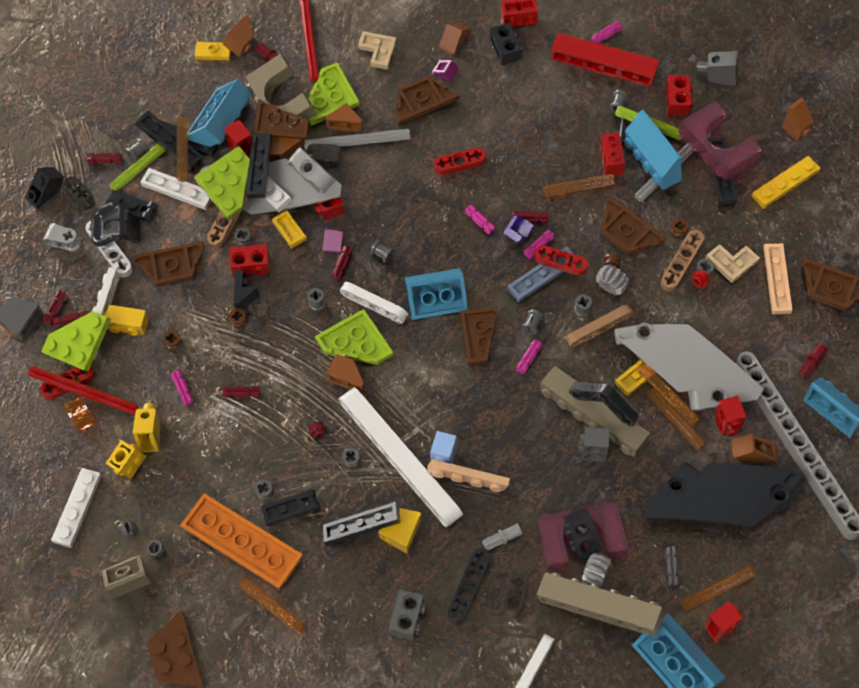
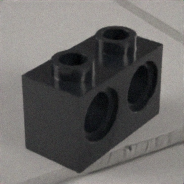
[489,23,523,66]
[563,508,602,559]

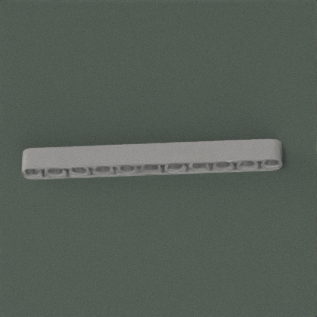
[736,351,859,540]

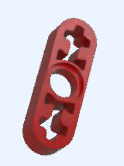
[434,148,485,175]
[535,246,588,276]
[40,366,95,401]

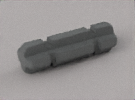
[666,546,680,587]

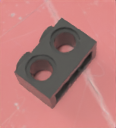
[578,427,609,462]
[389,589,427,640]

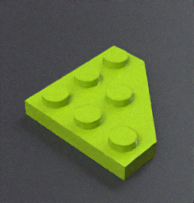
[308,63,360,126]
[194,146,250,220]
[315,309,394,365]
[41,311,111,372]

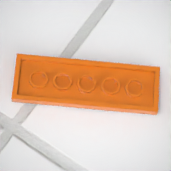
[180,494,303,590]

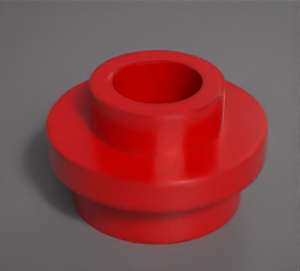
[692,270,710,288]

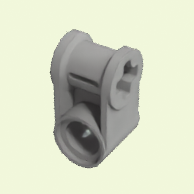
[43,223,81,252]

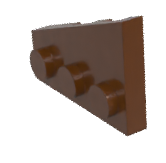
[253,99,310,140]
[460,306,498,366]

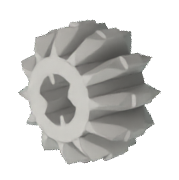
[596,264,629,295]
[582,553,611,588]

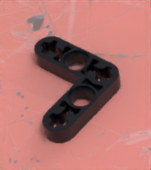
[569,382,639,426]

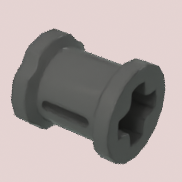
[609,90,628,113]
[125,138,149,162]
[370,240,395,263]
[307,288,326,311]
[574,294,592,318]
[522,309,544,335]

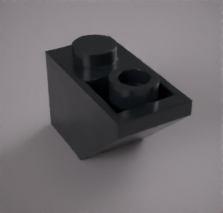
[25,167,65,208]

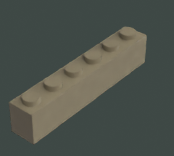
[540,366,650,457]
[536,572,665,638]

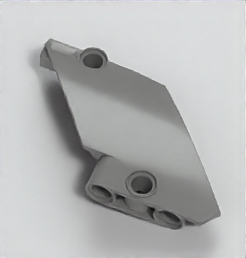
[200,147,342,215]
[614,323,764,411]

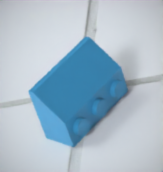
[405,268,468,320]
[803,377,859,438]

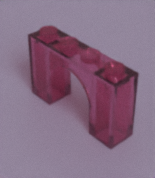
[679,101,762,181]
[537,502,629,571]

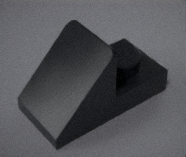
[234,270,259,310]

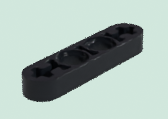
[448,548,490,624]

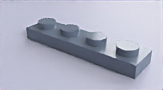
[507,246,573,303]

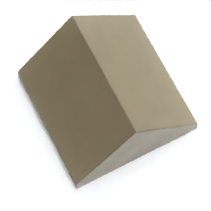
[102,555,151,599]

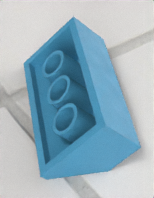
[185,79,252,147]
[624,110,682,190]
[632,613,726,688]

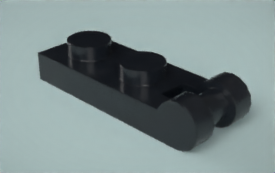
[105,190,159,223]
[261,490,321,527]

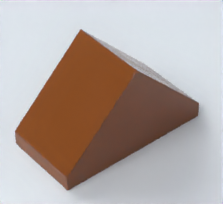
[439,22,471,55]
[326,103,363,133]

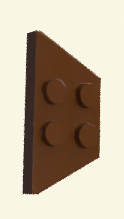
[397,76,460,126]
[600,196,666,255]
[133,241,205,287]
[803,258,859,311]
[147,611,204,688]

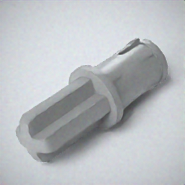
[482,523,522,551]

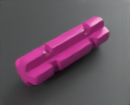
[591,21,622,43]
[465,205,495,234]
[524,230,555,259]
[516,340,542,374]
[171,370,194,406]

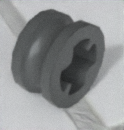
[234,227,252,246]
[696,258,714,276]
[342,448,360,468]
[254,479,273,499]

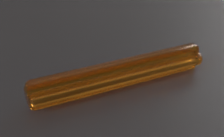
[177,115,188,182]
[543,174,614,197]
[639,364,699,426]
[647,388,705,450]
[681,566,755,611]
[238,577,305,633]

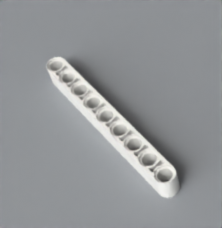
[338,387,463,528]

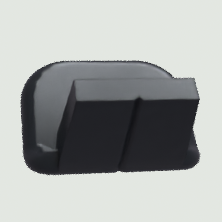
[91,202,140,247]

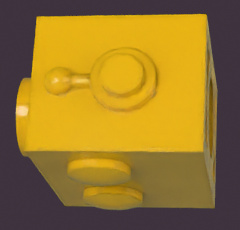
[106,440,146,479]

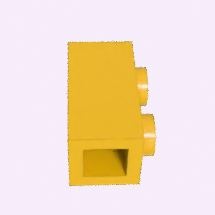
[103,305,149,336]

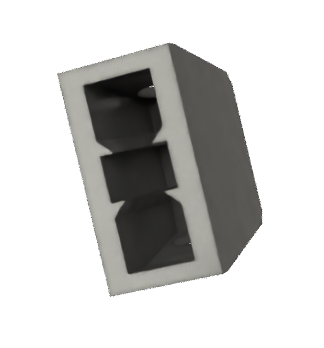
[697,51,738,86]
[0,297,43,341]

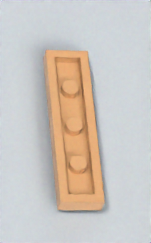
[763,243,792,314]
[427,459,510,492]

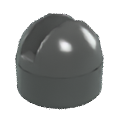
[120,520,137,538]
[147,540,165,557]

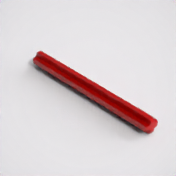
[300,0,319,82]
[28,366,139,415]

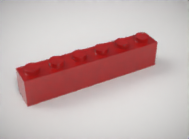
[551,33,659,87]

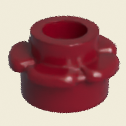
[308,421,327,438]

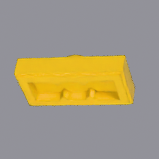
[194,42,231,61]
[272,210,307,249]

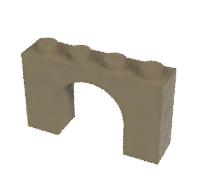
[246,54,317,120]

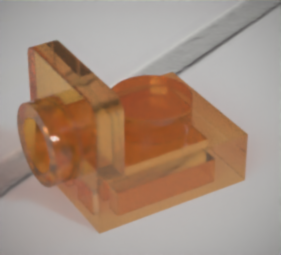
[64,397,95,431]

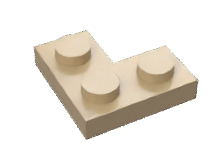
[358,31,396,70]
[705,244,760,283]

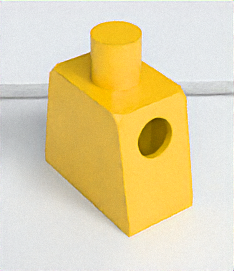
[133,403,160,453]
[378,508,421,554]

